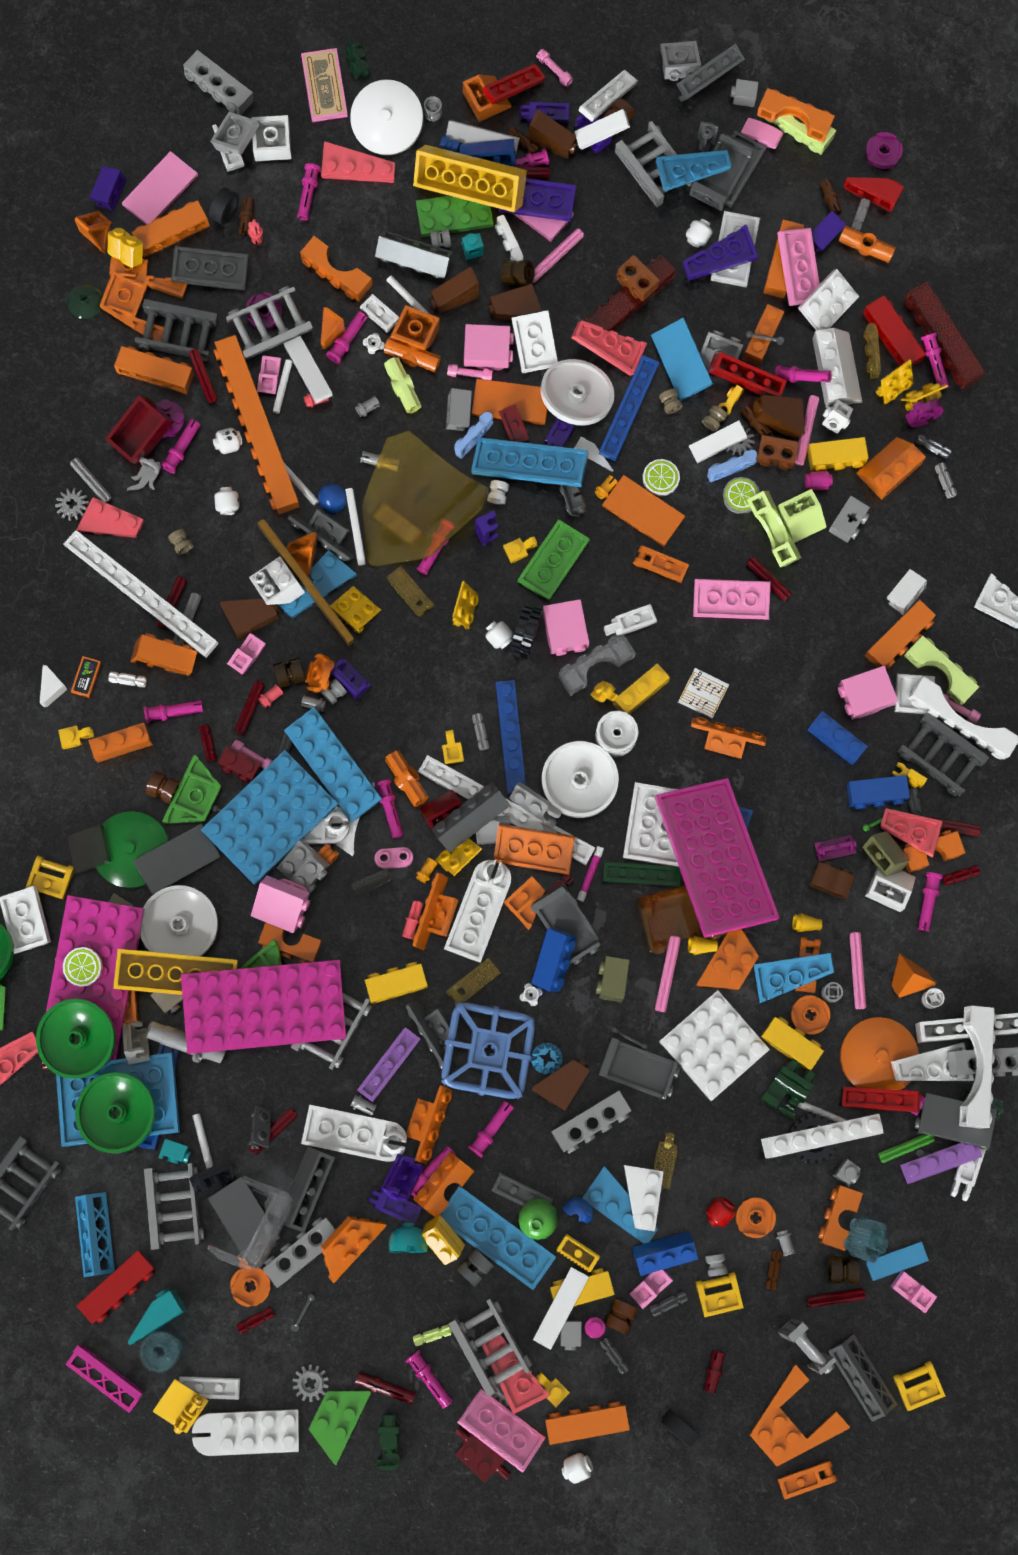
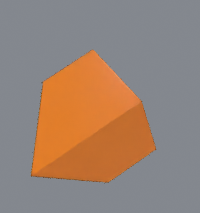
[75,211,112,254]
[321,307,345,349]
[286,532,317,578]
[892,953,936,998]

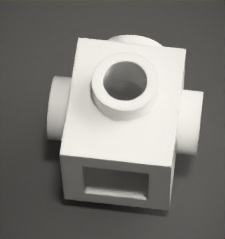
[822,399,853,434]

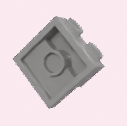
[660,41,701,81]
[210,112,260,155]
[700,330,744,370]
[277,839,330,893]

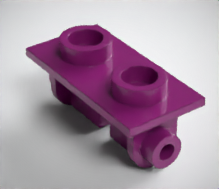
[814,835,856,862]

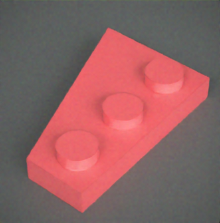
[76,497,145,538]
[881,808,943,858]

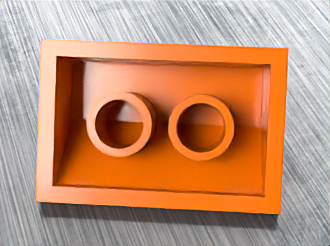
[856,437,926,500]

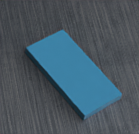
[651,318,714,401]

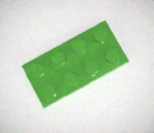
[416,196,493,238]
[517,519,590,602]

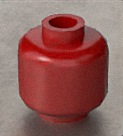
[706,1197,735,1227]

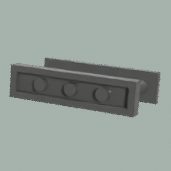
[135,299,218,362]
[897,712,989,796]
[0,1136,62,1231]

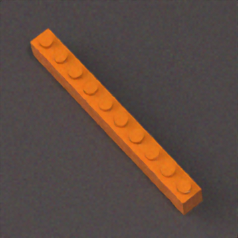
[213,335,300,515]

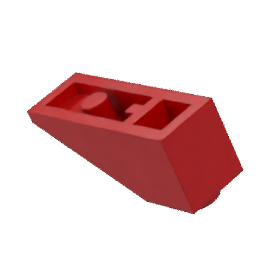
[843,177,904,212]

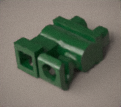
[761,1059,816,1120]
[377,1414,401,1470]

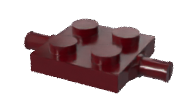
[454,1425,511,1483]

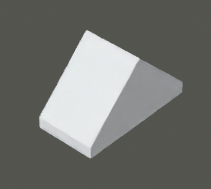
[40,665,68,707]

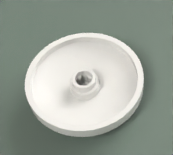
[351,80,423,156]
[540,359,614,425]
[542,741,619,818]
[140,885,218,956]

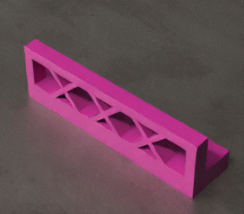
[65,1344,145,1413]

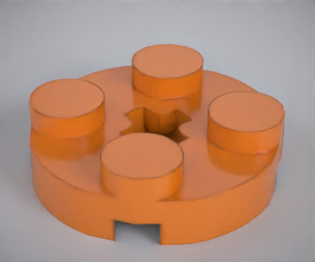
[305,654,334,693]
[790,995,830,1035]
[735,1198,776,1238]
[230,1266,271,1307]

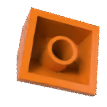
[391,305,440,350]

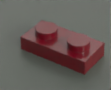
[498,404,530,442]

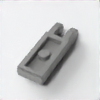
[509,782,562,827]

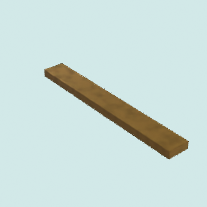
[258,519,354,647]

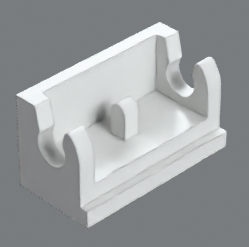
[887,569,927,616]

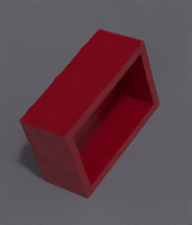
[105,395,174,465]

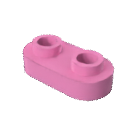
[374,847,413,869]

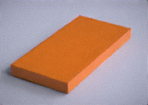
[472,379,547,425]
[602,475,685,547]
[493,824,575,875]

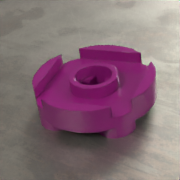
[866,132,903,169]
[245,292,283,331]
[905,398,944,427]
[155,399,185,438]

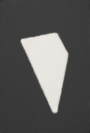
[574,437,613,472]

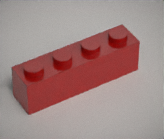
[863,296,926,367]
[707,352,787,397]
[77,1250,156,1324]

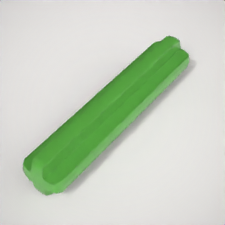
[878,1134,935,1163]

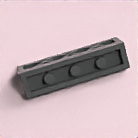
[676,44,745,102]
[828,1334,898,1421]

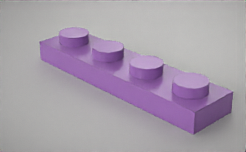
[357,1027,421,1102]
[900,1143,982,1184]

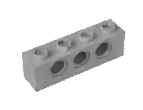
[183,50,254,115]
[947,1047,1018,1079]
[551,1091,631,1154]
[263,1217,336,1288]

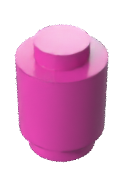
[804,471,833,490]
[584,1317,605,1338]

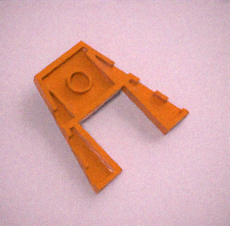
[100,272,188,342]
[749,1364,850,1467]

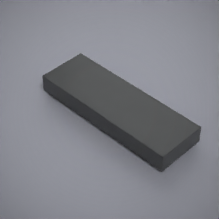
[491,1173,553,1206]

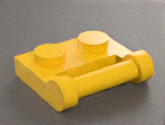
[26,856,75,900]
[695,1272,744,1317]
[893,1361,945,1411]

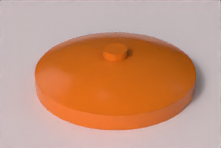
[840,1017,919,1090]

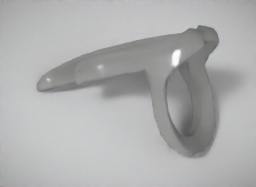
[127,457,161,491]

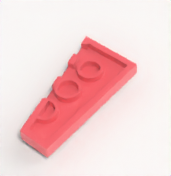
[321,141,395,183]
[571,320,647,376]
[0,1031,38,1085]
[482,1335,550,1415]

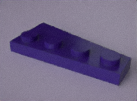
[682,224,758,281]

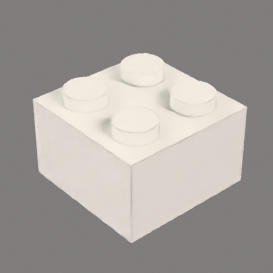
[251,115,292,161]

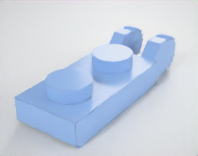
[454,412,494,459]
[707,450,758,482]

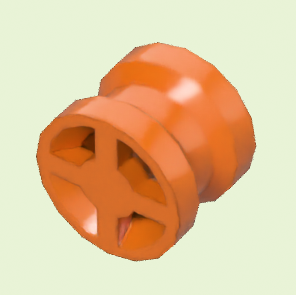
[318,843,339,865]

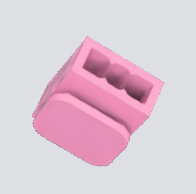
[464,324,514,370]
[543,599,589,656]
[838,666,898,720]
[251,876,310,933]

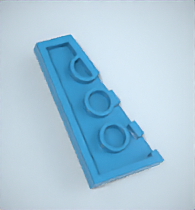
[656,150,731,191]
[278,550,357,619]
[754,953,835,1003]
[582,1166,658,1244]

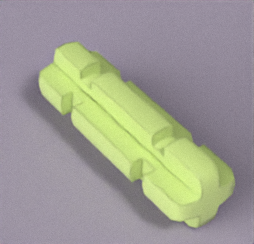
[413,1324,452,1346]

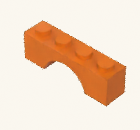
[757,88,835,143]
[300,236,373,302]

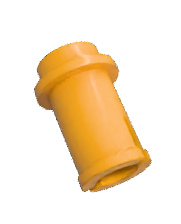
[595,475,618,499]
[416,857,438,883]

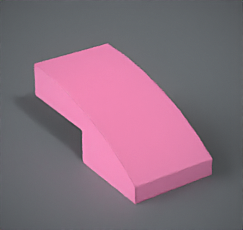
[741,117,783,149]
[257,356,282,394]
[227,633,267,675]
[630,1269,673,1309]
[890,1271,937,1313]

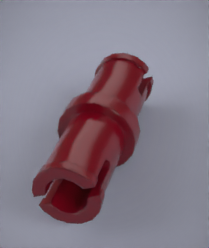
[703,1350,726,1394]

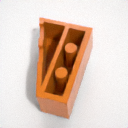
[130,633,197,676]

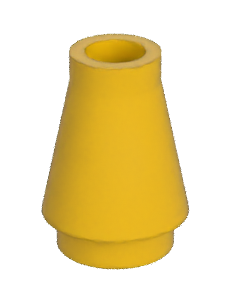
[792,913,822,932]
[688,936,718,955]

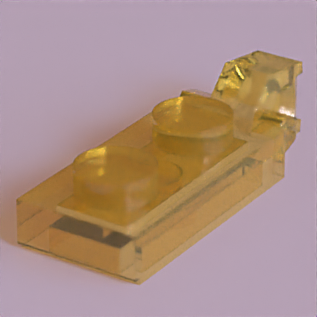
[653,1132,678,1189]

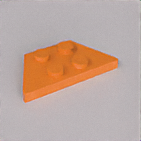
[696,929,759,990]
[321,1216,387,1283]

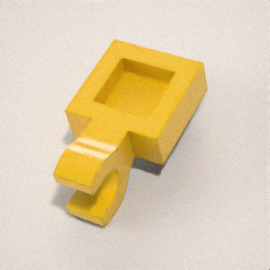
[718,385,745,417]
[503,537,538,564]
[590,681,618,703]
[58,725,94,750]
[442,730,464,765]
[891,762,927,788]
[535,1372,570,1407]

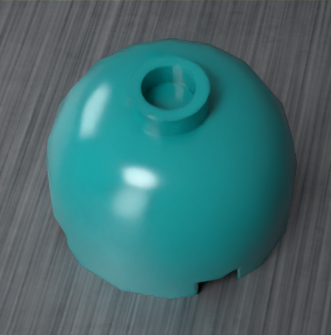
[388,1223,428,1253]

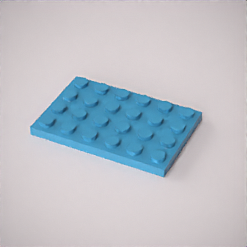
[201,750,338,885]
[56,1053,180,1147]

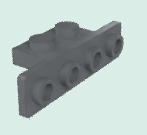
[287,509,355,561]
[406,1001,461,1071]

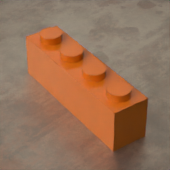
[132,200,209,258]
[763,220,804,299]
[114,346,194,394]
[865,600,936,669]
[545,1401,630,1445]

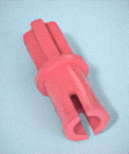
[248,219,263,244]
[402,900,423,940]

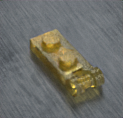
[863,323,881,379]
[387,566,434,618]
[446,958,501,1004]

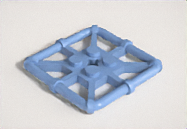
[442,1002,535,1099]

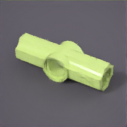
[384,357,421,413]

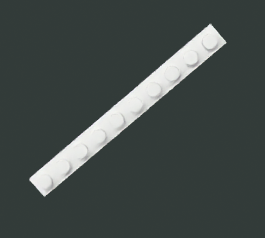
[64,530,219,658]
[418,755,595,866]

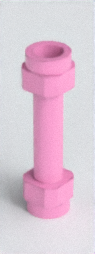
[536,49,573,87]
[447,364,493,381]
[943,694,981,724]
[231,740,272,770]

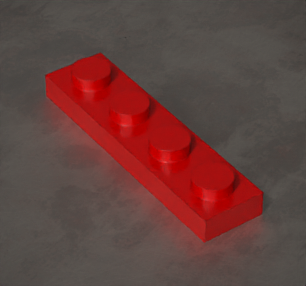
[482,64,546,105]
[842,1087,921,1112]

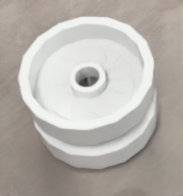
[595,711,639,757]

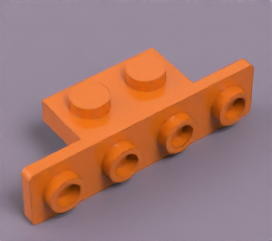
[691,717,766,759]
[413,872,459,951]
[406,1085,453,1165]

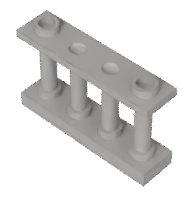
[615,121,693,208]
[226,286,313,360]
[291,992,372,1070]
[144,1163,204,1250]
[449,1299,533,1397]
[777,1318,837,1375]

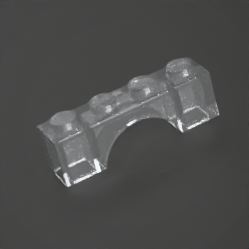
[558,634,635,696]

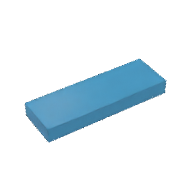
[865,1242,929,1281]

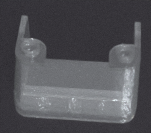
[207,1176,293,1270]

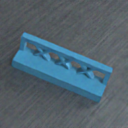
[75,1192,115,1277]

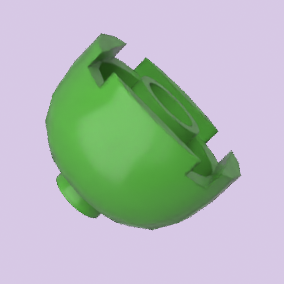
[518,1198,559,1240]

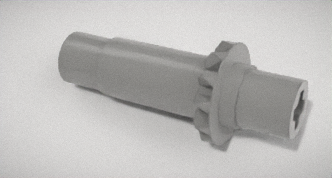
[145,1021,226,1063]

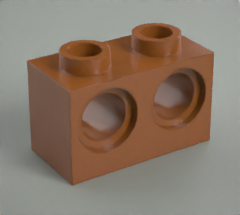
[617,255,660,302]
[756,435,799,470]

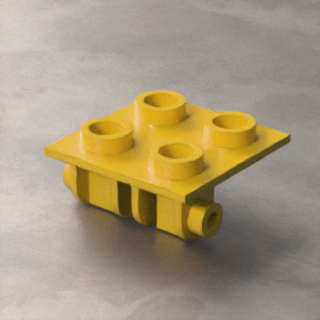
[876,359,914,404]
[901,383,948,411]
[452,581,479,630]
[330,586,381,633]
[435,838,482,876]
[153,1379,209,1434]

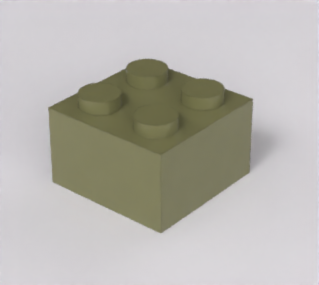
[596,956,629,1002]

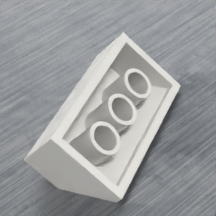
[812,328,862,408]

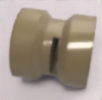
[659,389,683,414]
[702,405,728,432]
[168,529,193,555]

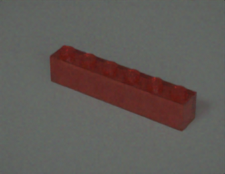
[583,254,676,331]
[905,282,985,389]

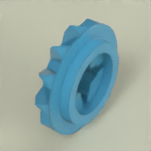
[531,1043,562,1074]

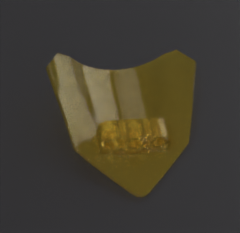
[362,430,489,566]

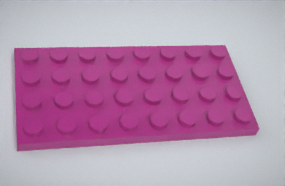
[655,778,779,938]
[46,895,145,1060]
[181,960,346,1054]

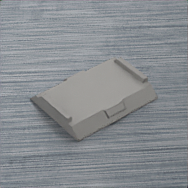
[476,816,510,845]

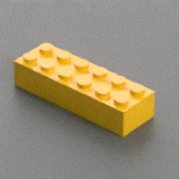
[413,145,527,212]
[113,949,237,995]

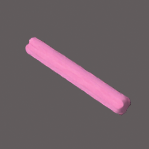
[533,228,584,283]
[795,395,819,466]
[850,932,866,1009]
[655,936,681,1012]

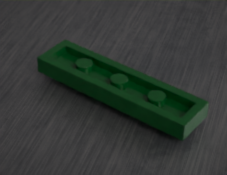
[603,862,681,887]

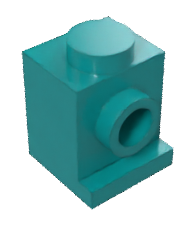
[461,233,484,260]
[158,1139,191,1164]

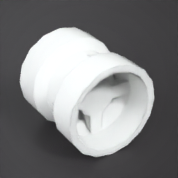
[487,480,509,505]
[921,988,945,1009]

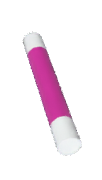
[576,846,604,902]

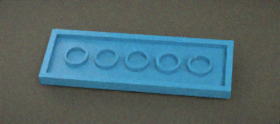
[471,437,589,487]
[284,707,383,822]
[441,1186,556,1290]

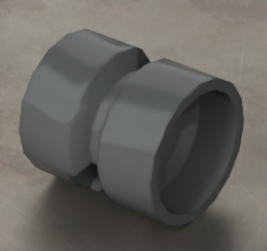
[457,1248,494,1287]

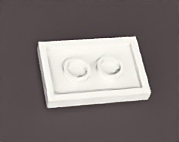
[798,269,859,330]
[511,310,558,373]
[0,886,51,954]

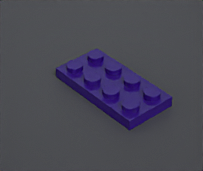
[499,178,576,222]

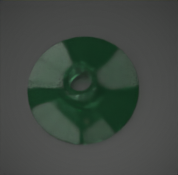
[67,284,103,319]

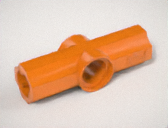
[838,226,896,263]
[384,337,441,372]
[385,750,429,807]

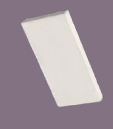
[711,211,760,287]

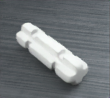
[109,672,147,687]

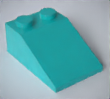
[128,1288,187,1345]

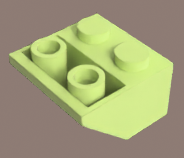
[777,489,826,543]

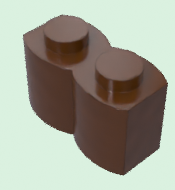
[809,861,855,900]

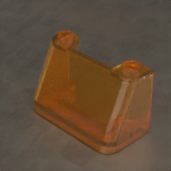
[637,886,726,954]

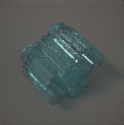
[844,1217,889,1263]
[139,1330,182,1373]

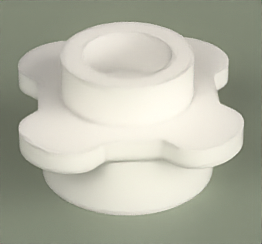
[363,333,385,354]
[520,983,542,1006]

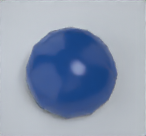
[318,483,347,514]
[562,1197,594,1224]

